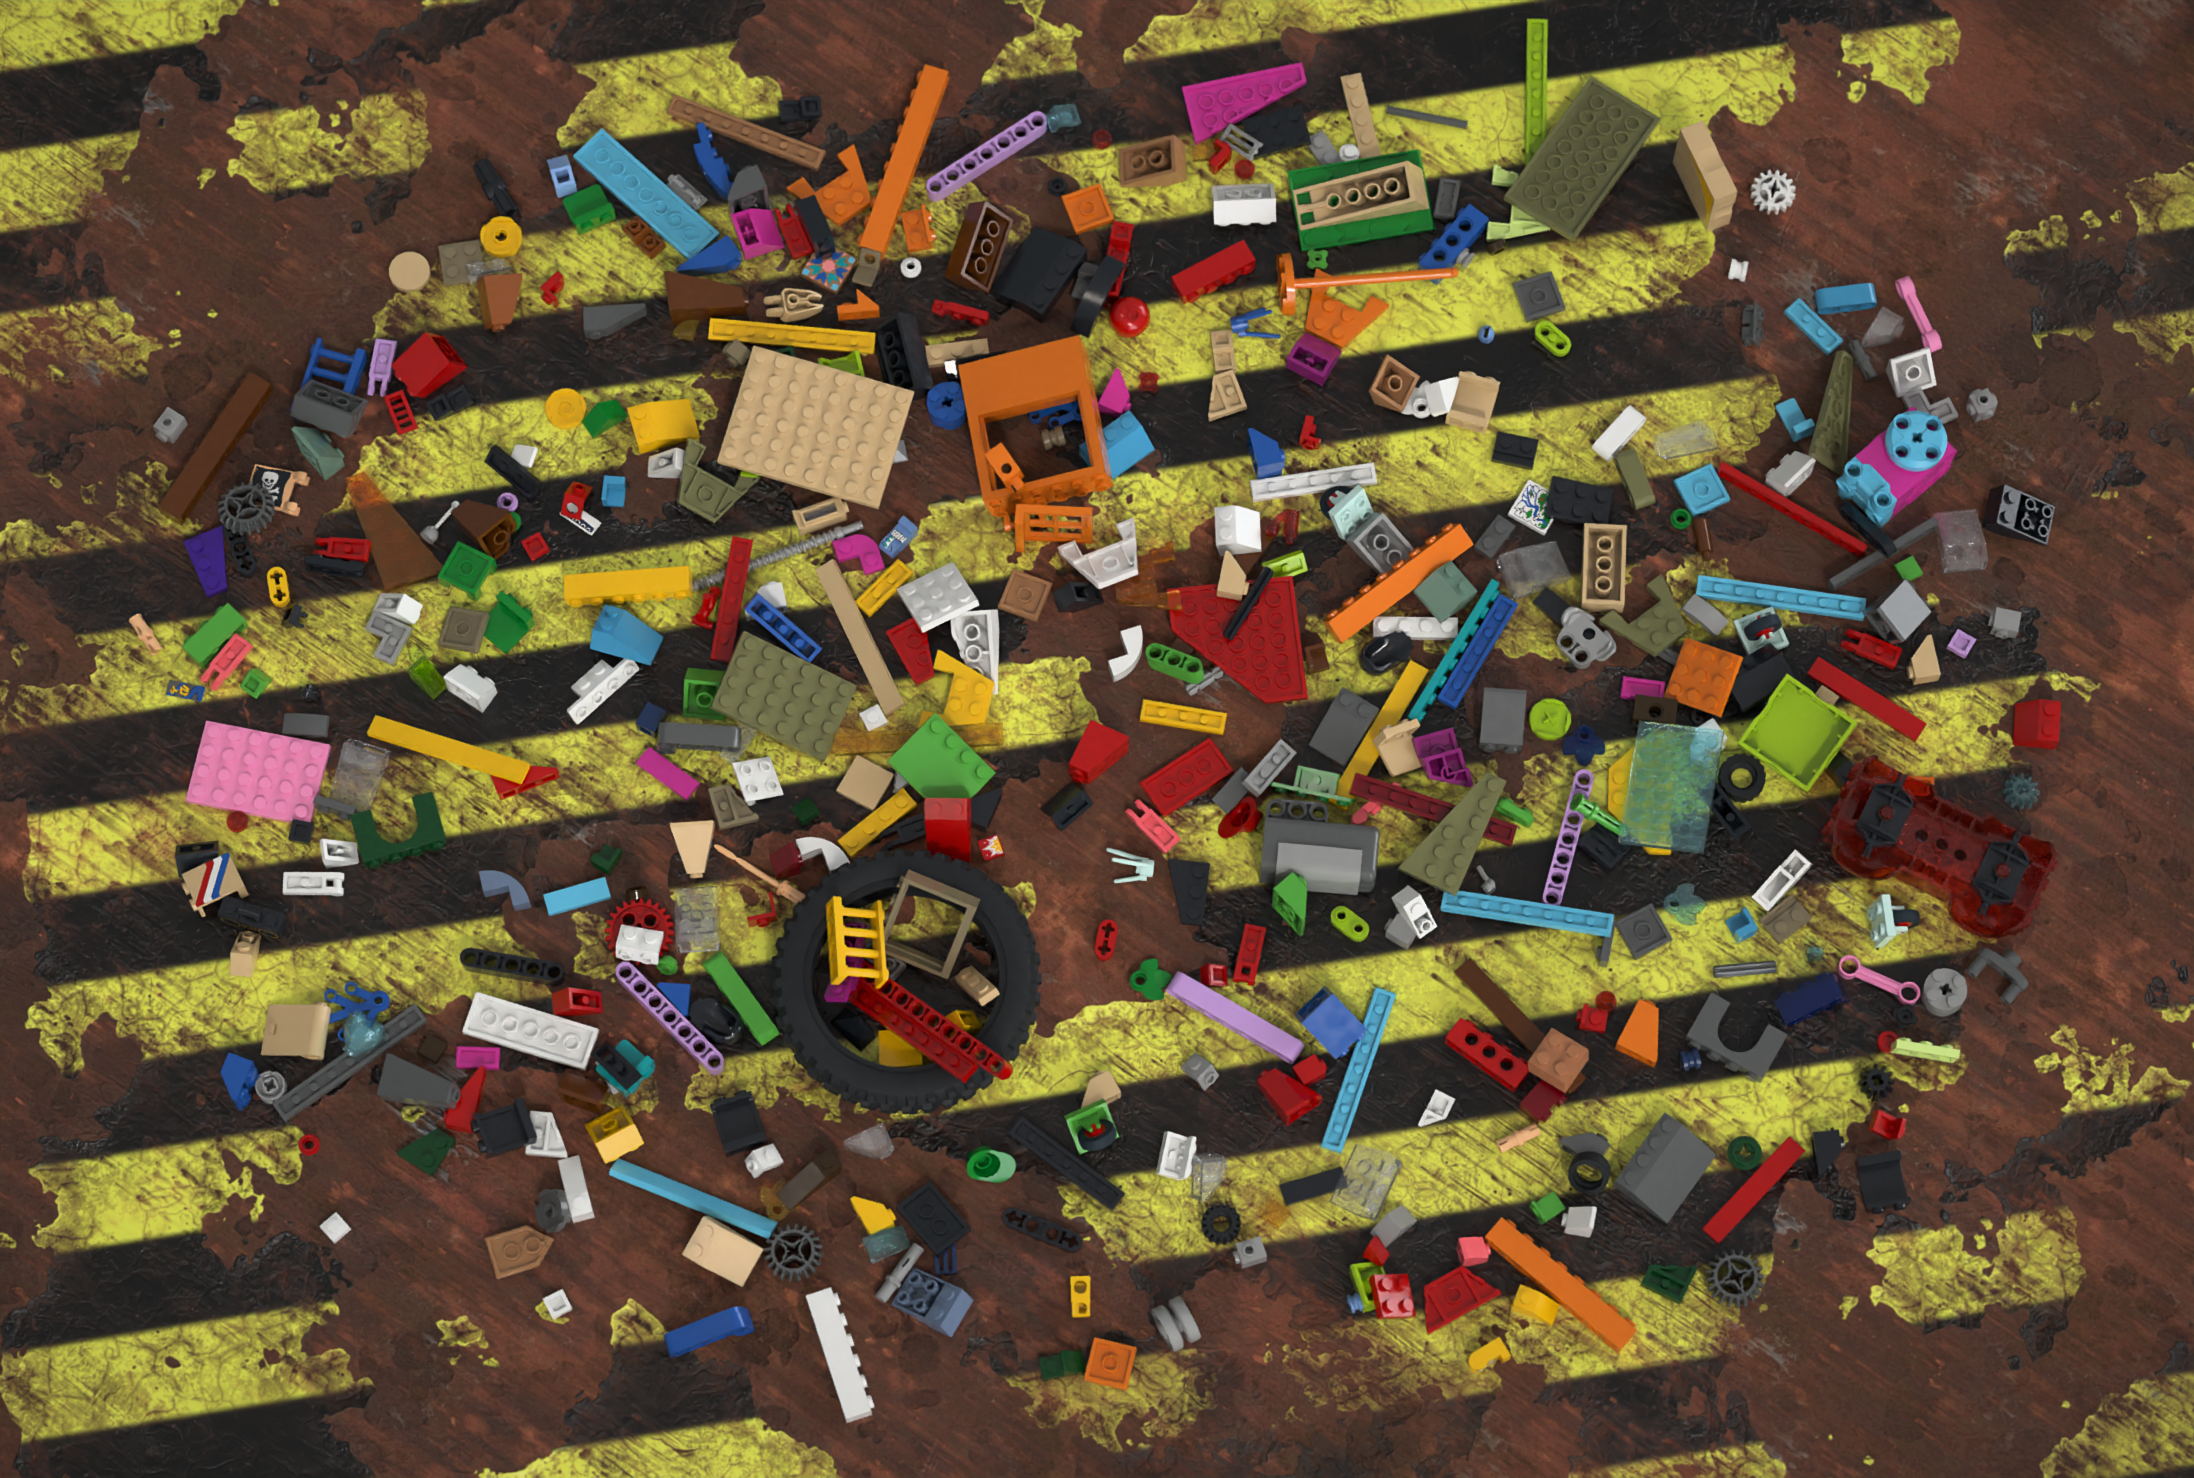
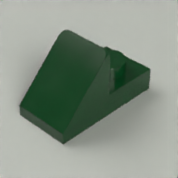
[1039,1351,1086,1381]

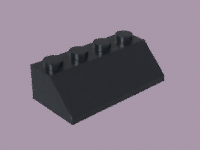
[870,313,934,401]

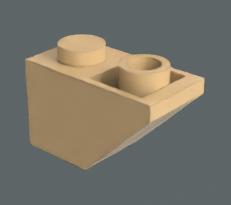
[230,931,261,977]

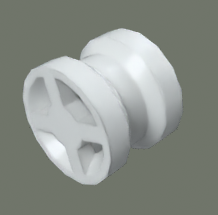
[1728,259,1748,282]

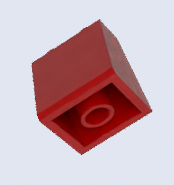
[391,332,468,398]
[1069,719,1129,785]

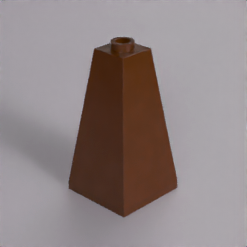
[664,271,749,325]

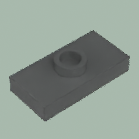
[1433,177,1461,221]

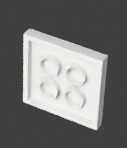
[896,562,979,633]

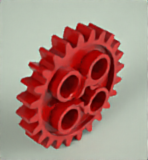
[604,898,675,967]

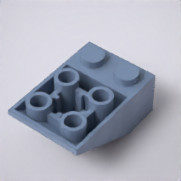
[891,1267,973,1337]

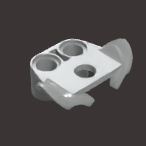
[1557,606,1617,669]

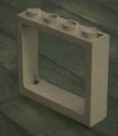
[883,870,980,979]

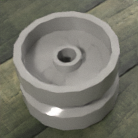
[1151,1296,1201,1352]

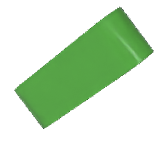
[1145,643,1204,684]

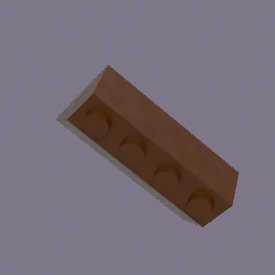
[944,201,1014,294]

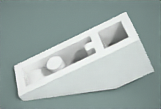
[558,1155,595,1223]

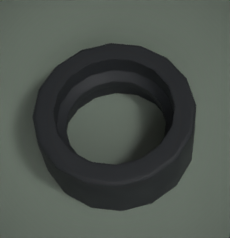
[1568,1151,1611,1194]

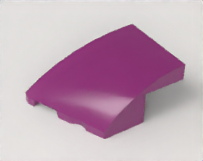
[1411,727,1474,787]

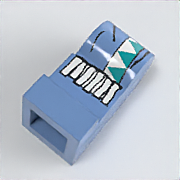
[879,515,918,558]

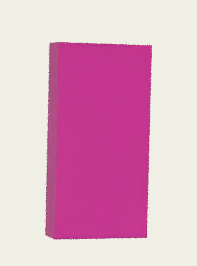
[1620,676,1665,700]
[456,1046,501,1070]

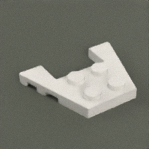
[1057,518,1138,589]

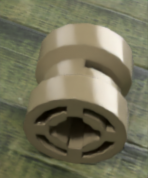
[1040,425,1066,451]

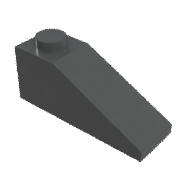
[583,303,647,340]

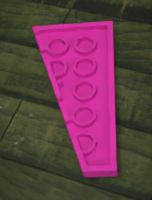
[1182,62,1306,146]

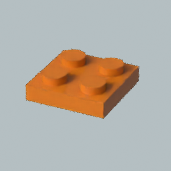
[1061,183,1114,235]
[1084,1337,1137,1391]

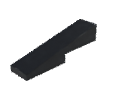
[1532,587,1595,640]

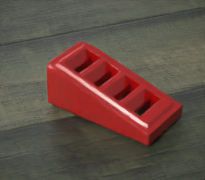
[383,389,418,436]

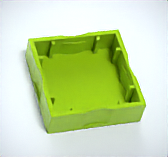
[1737,674,1857,794]

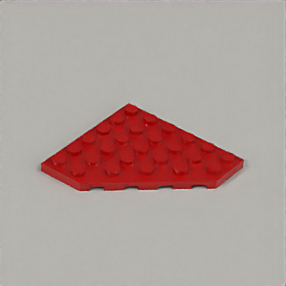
[1166,576,1308,704]

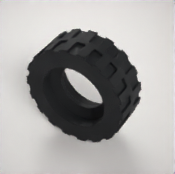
[1718,753,1766,803]

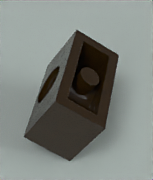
[1631,694,1678,731]

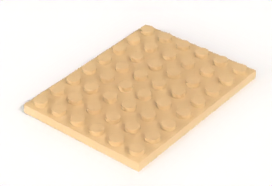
[717,346,914,509]

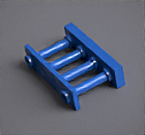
[290,338,368,421]

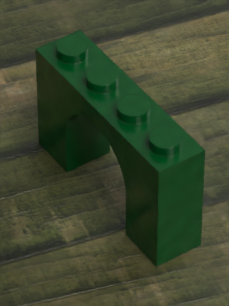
[350,792,448,869]

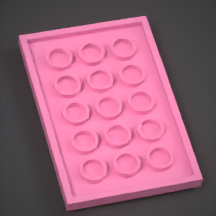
[186,721,331,823]

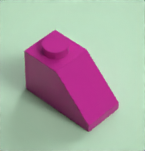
[1098,368,1132,419]

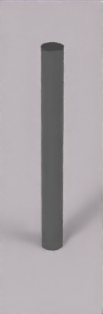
[1386,106,1468,129]

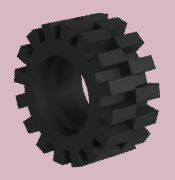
[1201,1203,1241,1245]

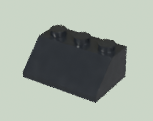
[1729,643,1797,713]

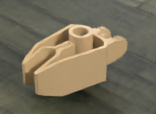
[764,288,823,323]

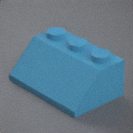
[1079,410,1154,480]

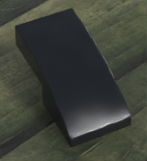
[777,96,823,123]
[425,384,475,422]

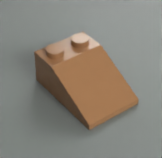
[1119,135,1187,188]

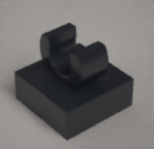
[280,603,308,629]

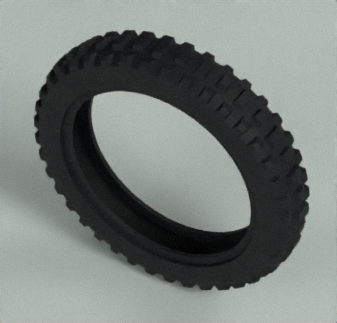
[770,849,1042,1115]

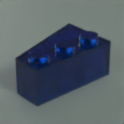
[1774,972,1850,1027]

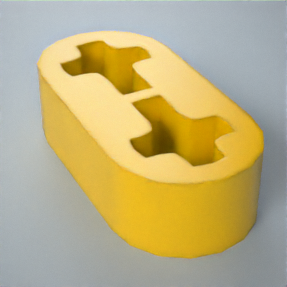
[267,567,290,607]

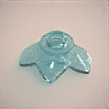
[1664,884,1707,925]

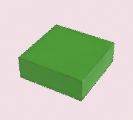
[1893,556,1923,582]

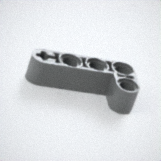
[657,722,741,755]

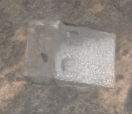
[1934,509,1989,573]
[1497,541,1572,601]
[329,739,390,812]
[675,886,720,953]

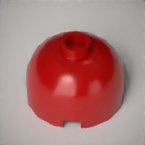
[1108,296,1150,338]

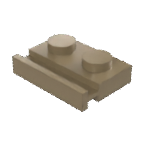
[1759,894,1812,945]

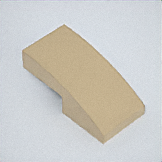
[1210,330,1236,375]

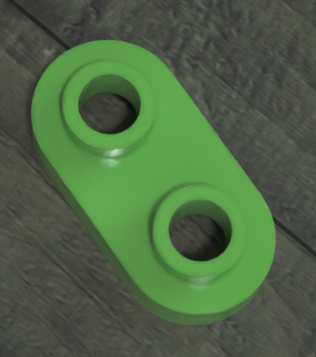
[1494,797,1534,828]

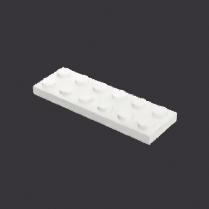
[462,992,599,1071]

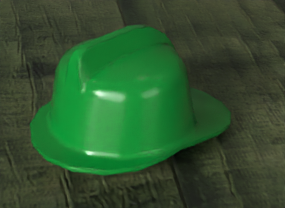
[966,1146,1016,1183]

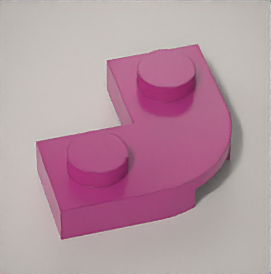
[832,535,885,576]

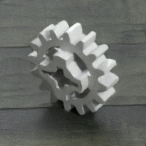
[1750,170,1796,215]

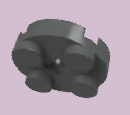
[535,1188,571,1233]

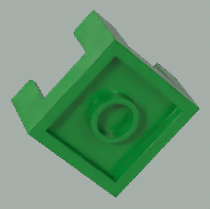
[438,541,497,602]

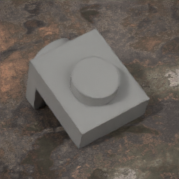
[1180,1053,1219,1090]

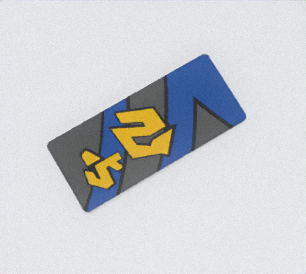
[166,680,205,702]

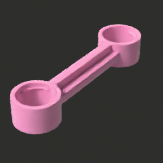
[1895,276,1942,353]
[1837,955,1920,1005]

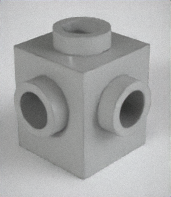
[1966,388,1998,422]

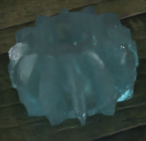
[2003,773,2040,810]

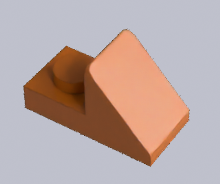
[837,289,880,321]

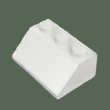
[1212,183,1276,226]

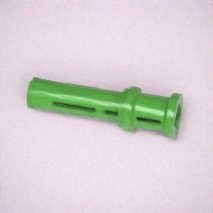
[1570,793,1629,838]

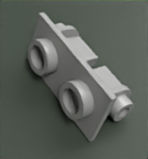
[666,174,708,211]

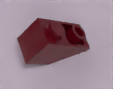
[769,842,804,881]

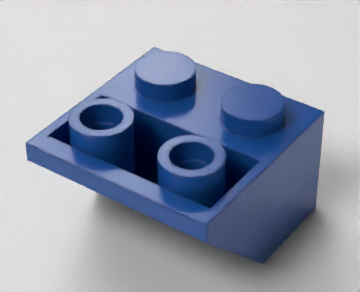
[220,1053,260,1111]

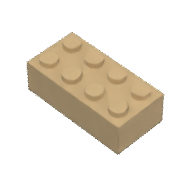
[1580,523,1627,613]

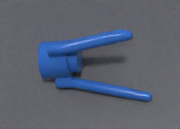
[1230,307,1281,339]

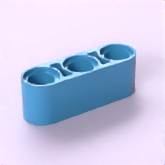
[1815,283,1877,314]

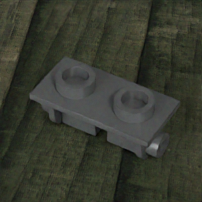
[1741,301,1764,348]

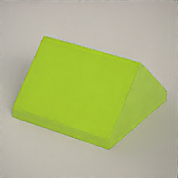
[1349,1262,1385,1313]

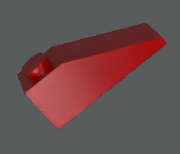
[490,766,560,801]
[443,1066,487,1134]

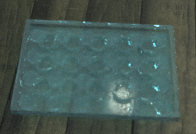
[1618,721,1724,854]

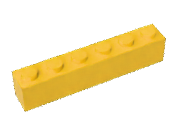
[564,566,693,608]

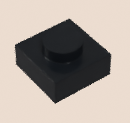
[288,819,315,845]

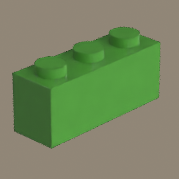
[182,603,248,669]

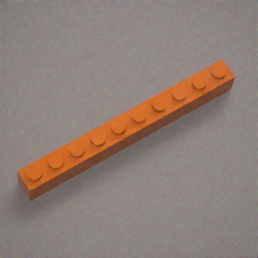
[857,64,949,260]

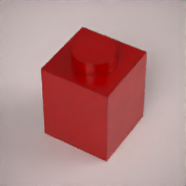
[1292,1054,1327,1087]

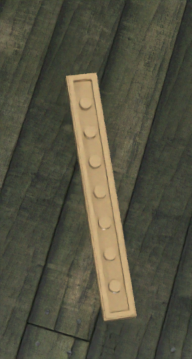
[815,559,905,715]

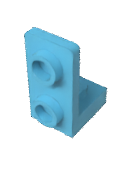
[1776,398,1815,442]

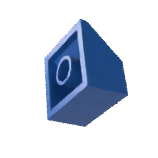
[1247,428,1286,479]

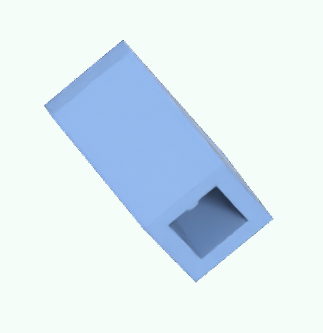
[547,155,577,198]

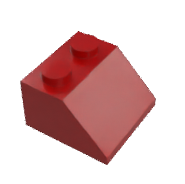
[2012,699,2061,749]

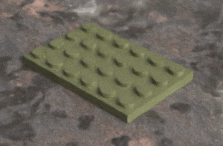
[709,631,857,762]

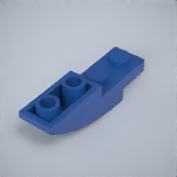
[693,122,733,200]

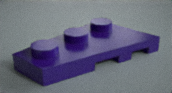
[183,525,227,598]

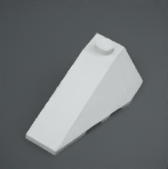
[951,610,999,695]

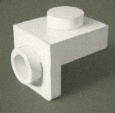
[745,1143,784,1178]

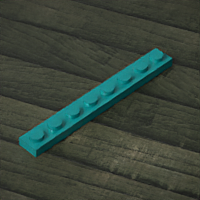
[1407,579,1500,723]

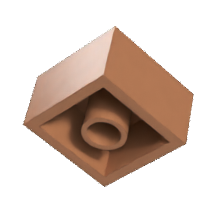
[1528,1028,1589,1093]

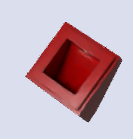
[1200,964,1228,988]
[1363,1235,1390,1267]

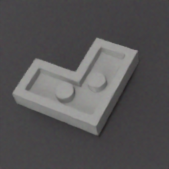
[1901,388,1958,424]
[365,610,413,666]

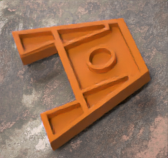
[786,144,872,227]
[1305,268,1389,350]

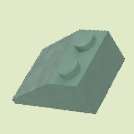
[291,427,345,481]

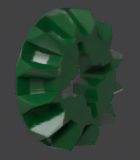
[1727,1136,1762,1171]

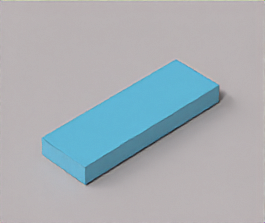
[1784,298,1843,356]
[543,877,611,916]

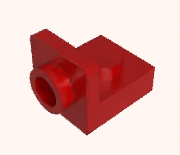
[1209,139,1232,175]
[540,271,565,308]
[1299,415,1321,450]
[1576,1003,1608,1033]

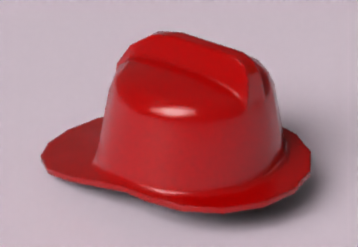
[1218,796,1264,839]

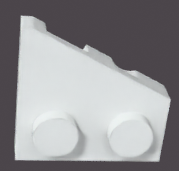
[525,1111,568,1158]

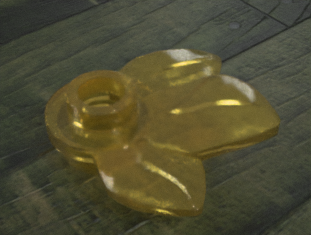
[759,1179,801,1221]

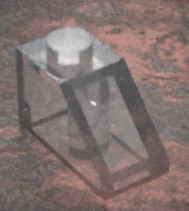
[1861,307,1905,349]
[843,1122,894,1159]
[1191,1153,1227,1202]

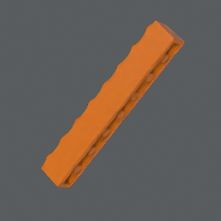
[1322,523,1474,643]
[1484,1217,1637,1354]

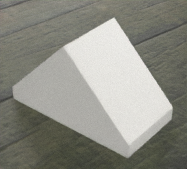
[1423,377,1459,417]
[320,839,359,869]

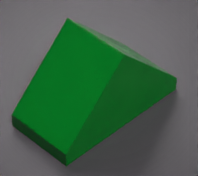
[582,399,628,439]

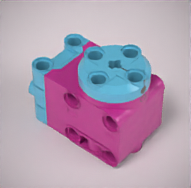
[1836,407,1957,529]

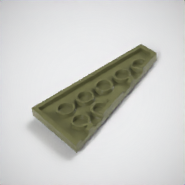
[1397,772,1506,897]

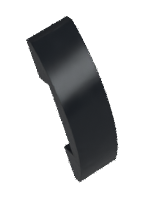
[1070,255,1126,339]

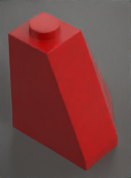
[1257,1068,1322,1127]

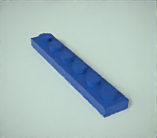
[1437,594,1518,710]

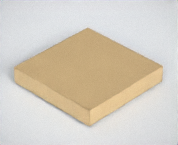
[836,755,895,812]

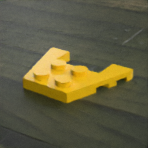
[918,650,995,728]

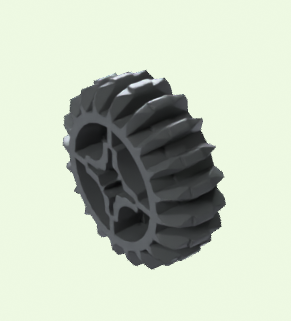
[218,481,275,536]
[764,1223,823,1282]
[1705,1249,1765,1308]

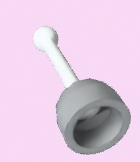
[420,501,460,544]

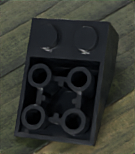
[1982,484,2055,546]

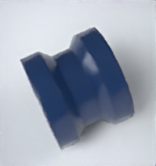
[1678,1047,1701,1072]

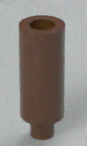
[1693,518,1714,561]

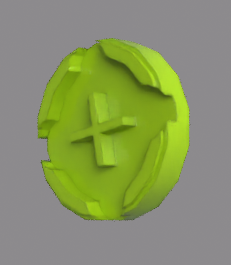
[1529,698,1571,741]

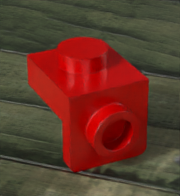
[1868,1110,1907,1140]

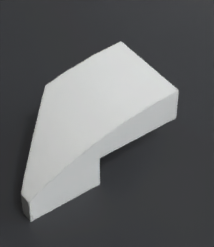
[1418,1090,1456,1127]

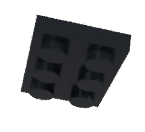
[1242,104,1312,160]
[1544,476,1613,526]
[896,1181,971,1257]

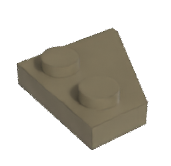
[707,784,759,831]

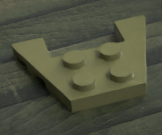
[677,438,760,523]
[1599,574,1688,657]

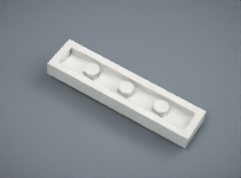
[1373,616,1458,640]

